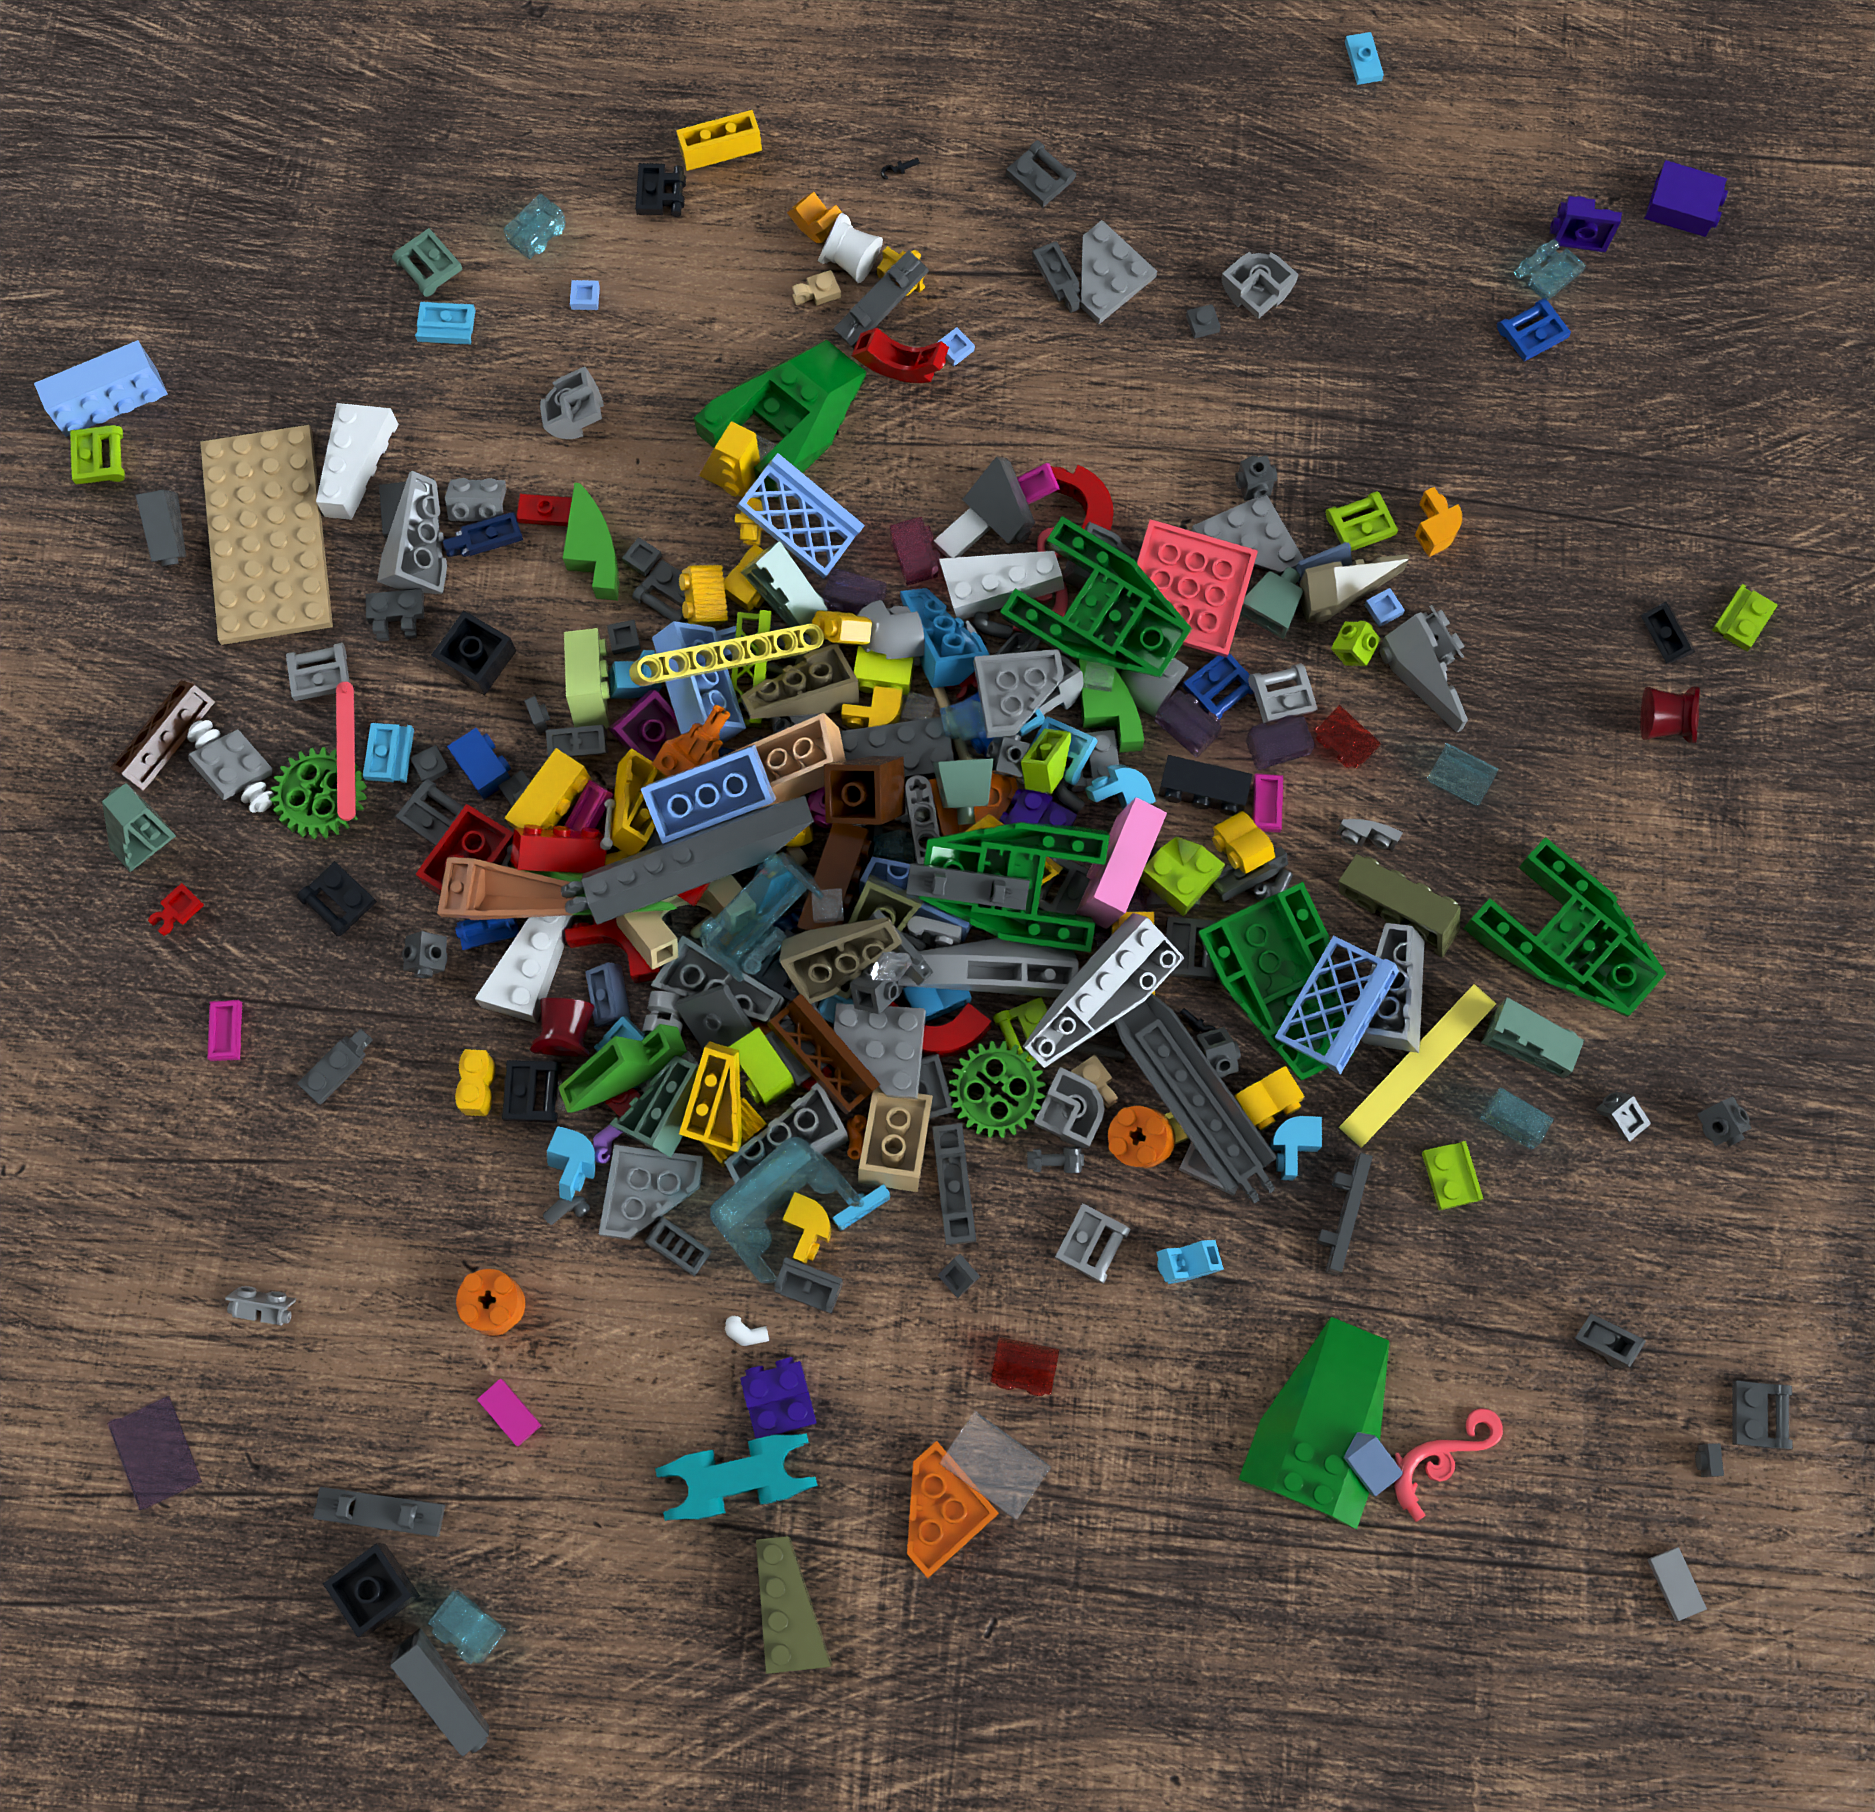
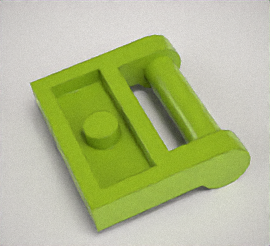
[70,425,125,485]
[1325,491,1398,551]
[993,997,1047,1063]

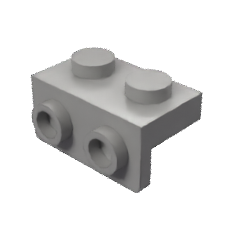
[445,478,507,521]

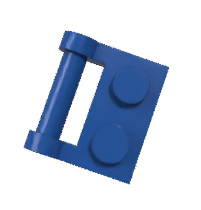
[1497,298,1571,362]
[1182,653,1254,723]

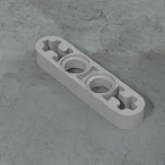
[905,775,940,864]

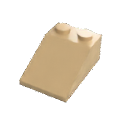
[858,1087,933,1192]

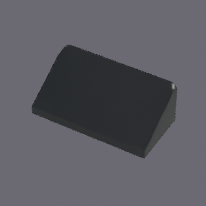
[1640,602,1695,664]

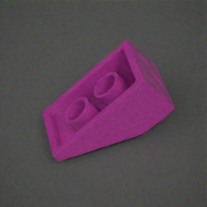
[607,690,681,762]

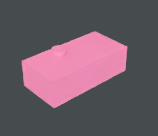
[1076,797,1167,929]

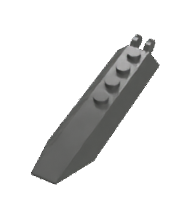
[561,796,814,925]
[1114,994,1277,1204]

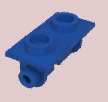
[455,918,519,950]

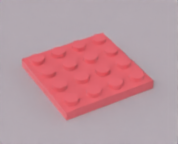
[1137,519,1258,658]

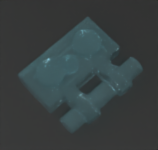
[1514,239,1586,301]

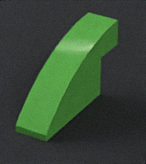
[563,483,620,600]
[1076,658,1144,753]
[558,1024,687,1113]

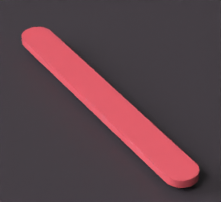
[336,682,356,821]

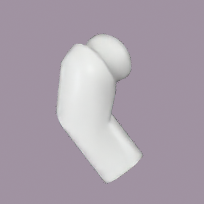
[725,1316,769,1346]

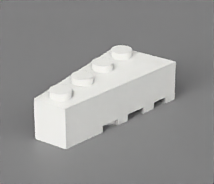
[316,403,399,520]
[939,551,1065,620]
[475,915,575,1023]

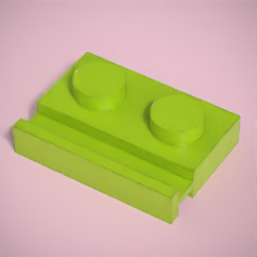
[1712,584,1778,652]
[1422,1141,1483,1211]

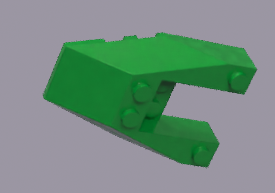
[694,340,867,500]
[1000,516,1192,678]
[918,822,1110,952]
[1463,837,1666,1017]

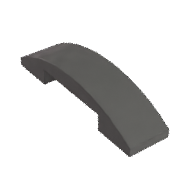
[932,1123,976,1245]

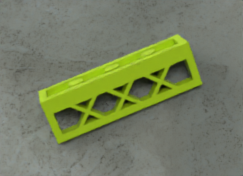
[731,610,772,728]

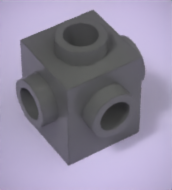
[1235,455,1277,501]
[987,735,1030,778]
[402,931,448,979]
[850,965,899,1014]
[1196,1027,1241,1078]
[1697,1097,1752,1147]

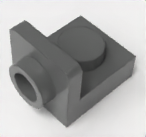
[1596,1091,1651,1142]

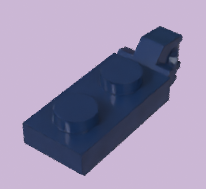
[443,512,523,557]

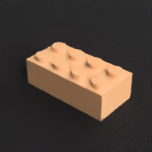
[724,713,846,810]

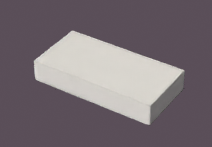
[933,508,991,558]

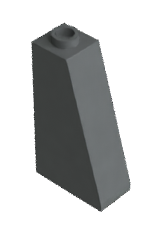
[390,1628,489,1757]

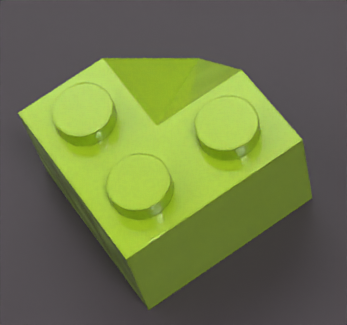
[1139,836,1225,916]
[729,1027,796,1108]

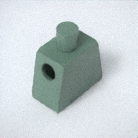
[1240,567,1303,639]
[933,758,993,825]

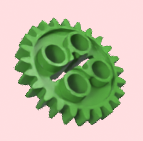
[270,747,367,839]
[949,1041,1046,1138]

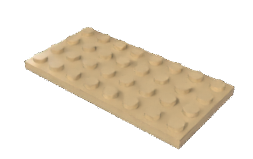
[200,425,333,645]

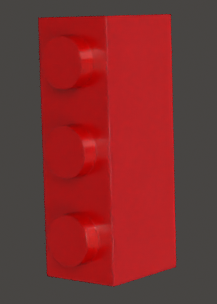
[510,824,607,873]

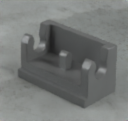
[546,725,609,758]
[774,1257,844,1314]

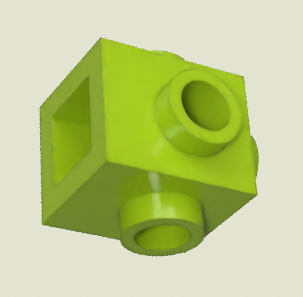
[1331,621,1381,666]

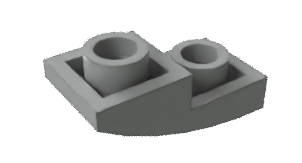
[1336,819,1403,851]

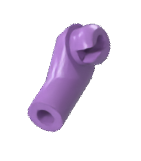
[592,1125,622,1164]

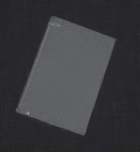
[939,1411,1052,1520]

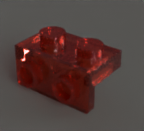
[1313,705,1382,769]
[990,1337,1060,1396]

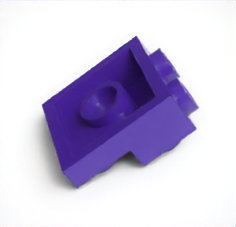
[1550,196,1622,252]
[999,788,1077,858]
[740,1357,817,1439]

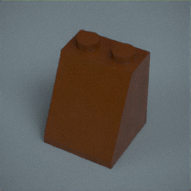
[824,756,905,825]

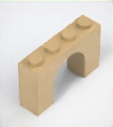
[616,875,755,970]

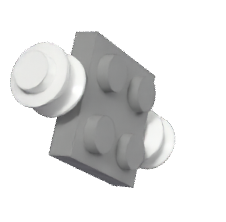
[187,720,274,812]

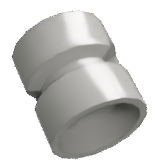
[642,991,685,1036]

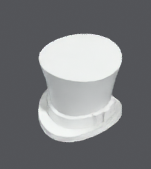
[818,213,883,283]

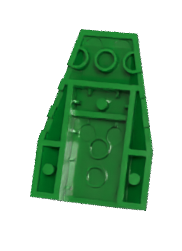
[1197,882,1354,1081]
[1238,1317,1389,1530]

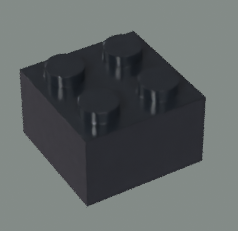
[431,611,516,696]
[323,1543,420,1637]

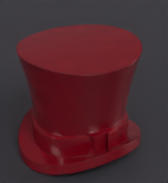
[1640,686,1700,743]
[530,998,595,1057]

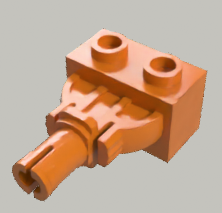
[652,705,730,777]

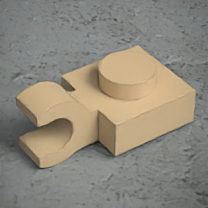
[792,270,841,306]
[1071,1055,1118,1109]

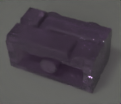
[823,567,887,616]
[1155,690,1222,758]
[1246,715,1315,770]

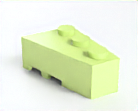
[564,628,610,729]

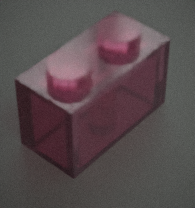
[890,517,941,586]

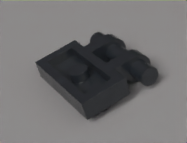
[635,163,686,217]

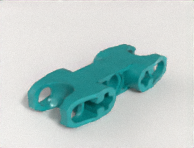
[655,1433,818,1521]

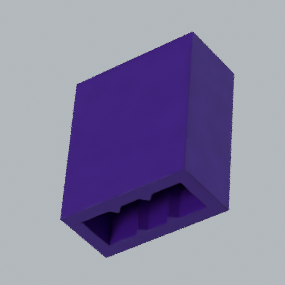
[1644,160,1728,237]

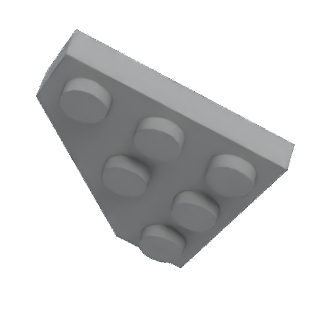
[1080,220,1157,324]
[1192,495,1304,576]
[973,649,1064,738]
[834,1003,926,1099]
[598,1145,705,1240]

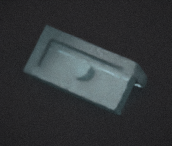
[1428,743,1498,806]

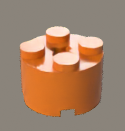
[1108,1106,1175,1168]
[456,1269,525,1336]

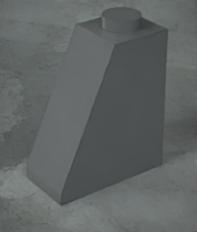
[962,456,1035,544]
[135,490,186,567]

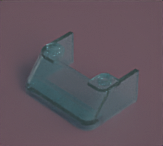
[700,852,825,983]
[710,1137,865,1284]

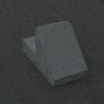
[1575,1314,1646,1368]

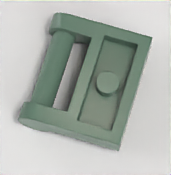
[392,228,463,297]

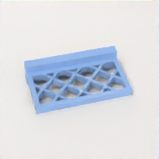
[736,453,865,579]
[1275,935,1399,1074]

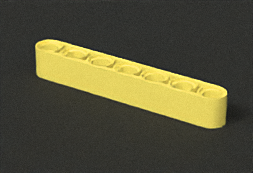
[629,624,824,686]
[1339,984,1496,1148]

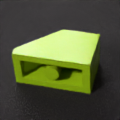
[1021,728,1071,793]

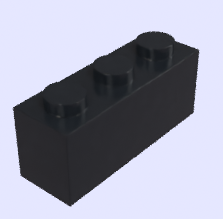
[1158,755,1253,816]

